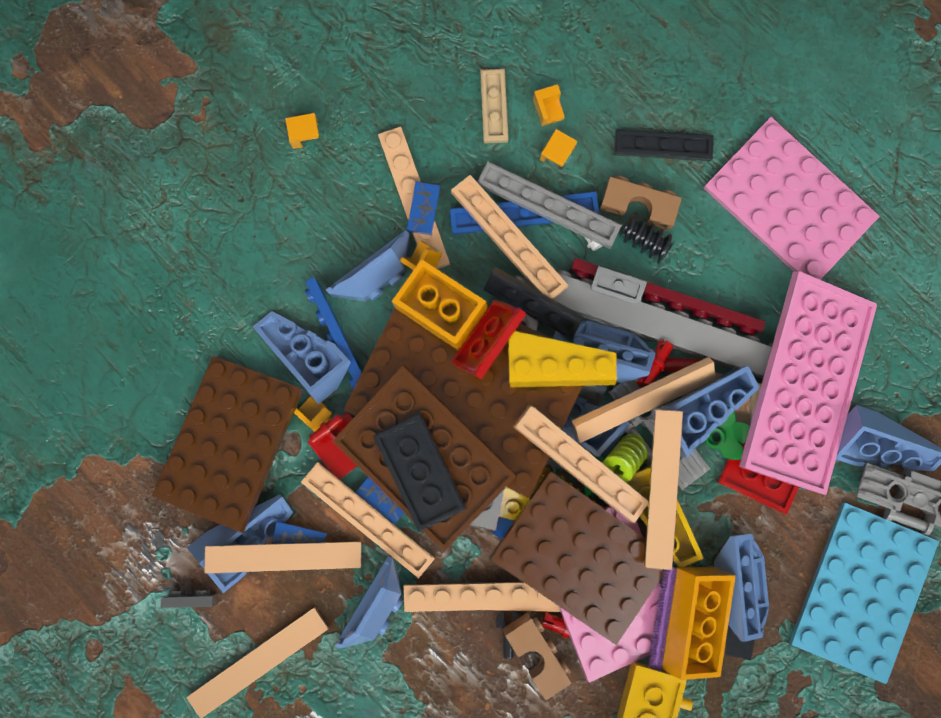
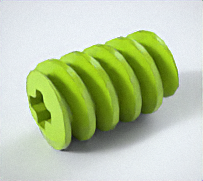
[602,433,648,483]

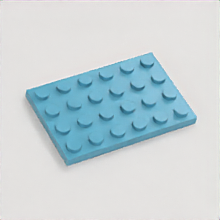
[789,502,939,684]

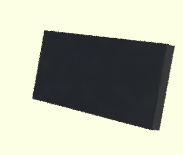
[373,412,467,532]

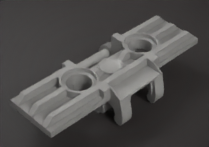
[608,378,710,490]
[855,463,941,535]

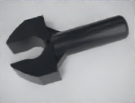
[496,610,520,660]

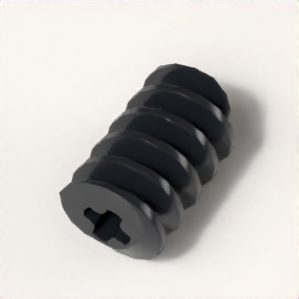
[619,213,674,264]

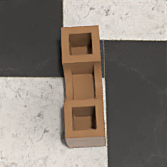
[599,176,682,231]
[502,613,572,701]

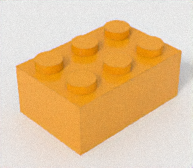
[392,259,488,350]

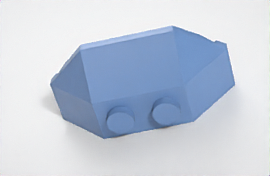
[326,230,410,302]
[553,321,655,383]
[714,534,769,642]
[335,555,403,649]

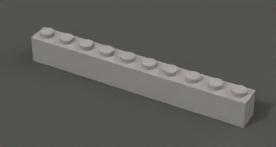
[553,270,773,380]

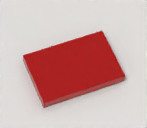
[451,300,526,379]
[717,442,799,515]

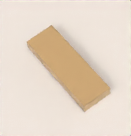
[480,69,508,143]

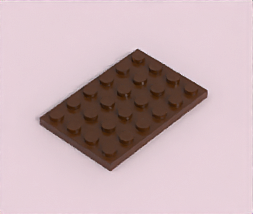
[152,356,303,533]
[333,365,518,552]
[489,471,674,646]

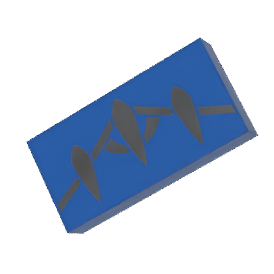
[407,181,440,236]
[355,477,404,524]
[271,521,326,544]

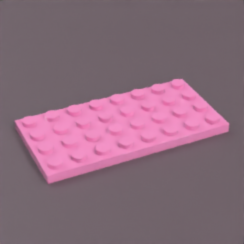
[739,271,877,495]

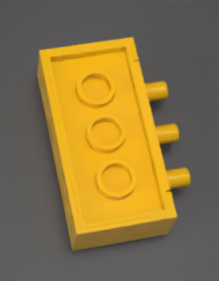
[617,661,693,718]

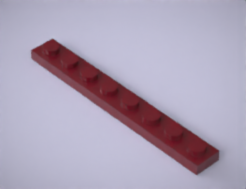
[569,258,766,336]

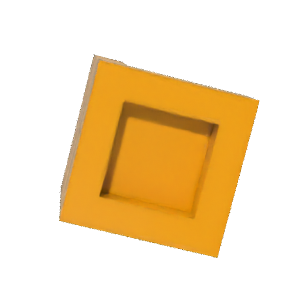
[533,84,565,126]
[285,113,319,149]
[540,129,578,167]
[400,241,443,270]
[294,396,335,432]

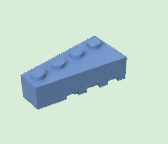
[652,365,759,458]

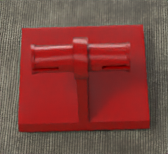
[307,412,357,480]

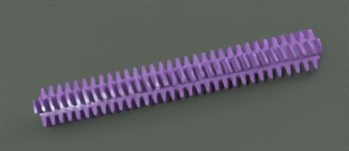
[647,567,678,671]

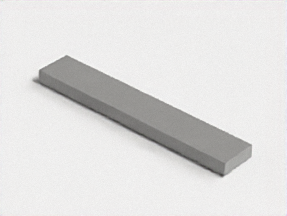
[477,162,622,249]

